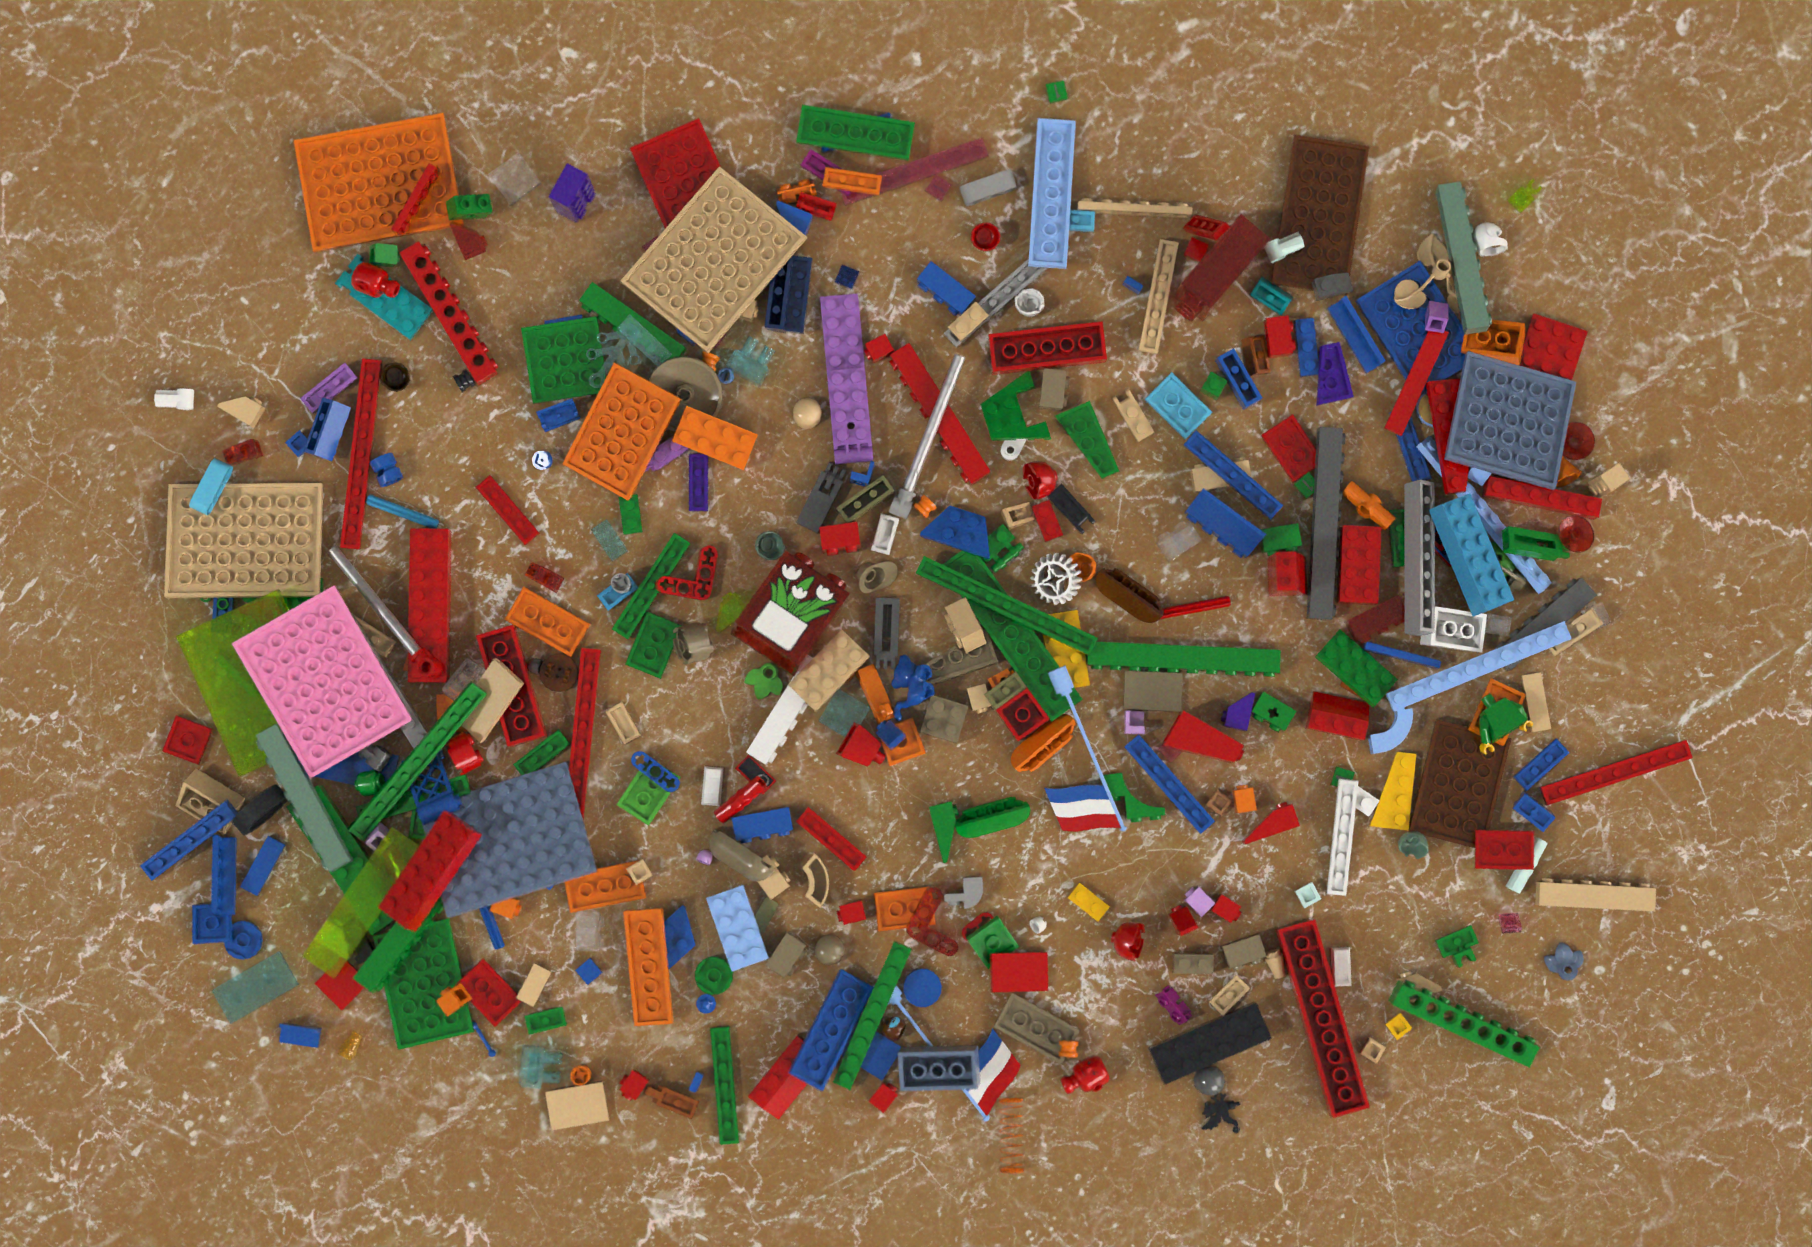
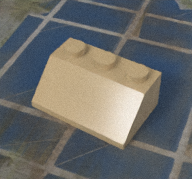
[176,769,245,836]

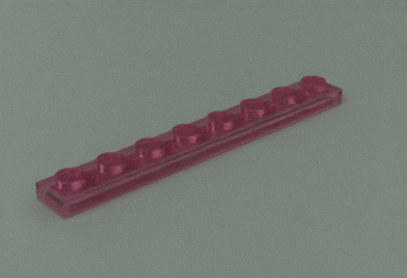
[840,138,989,206]

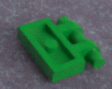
[980,524,1024,573]

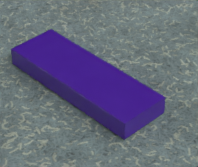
[689,454,708,512]

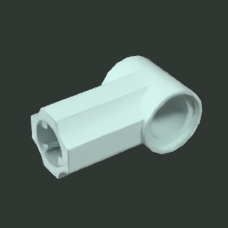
[1263,232,1305,263]

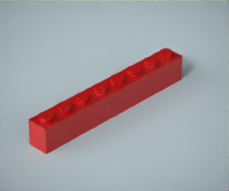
[889,343,991,485]

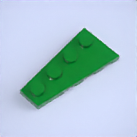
[1055,401,1120,479]

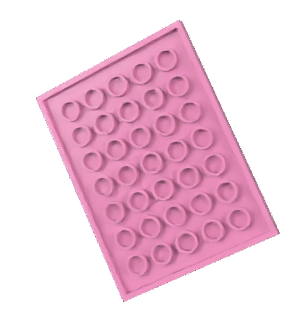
[232,585,413,778]

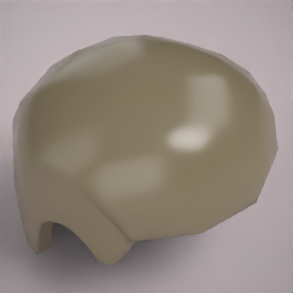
[815,934,845,966]

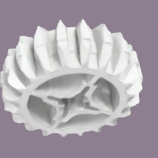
[1030,553,1082,605]

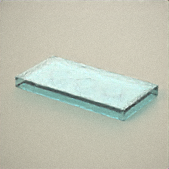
[212,951,299,1024]

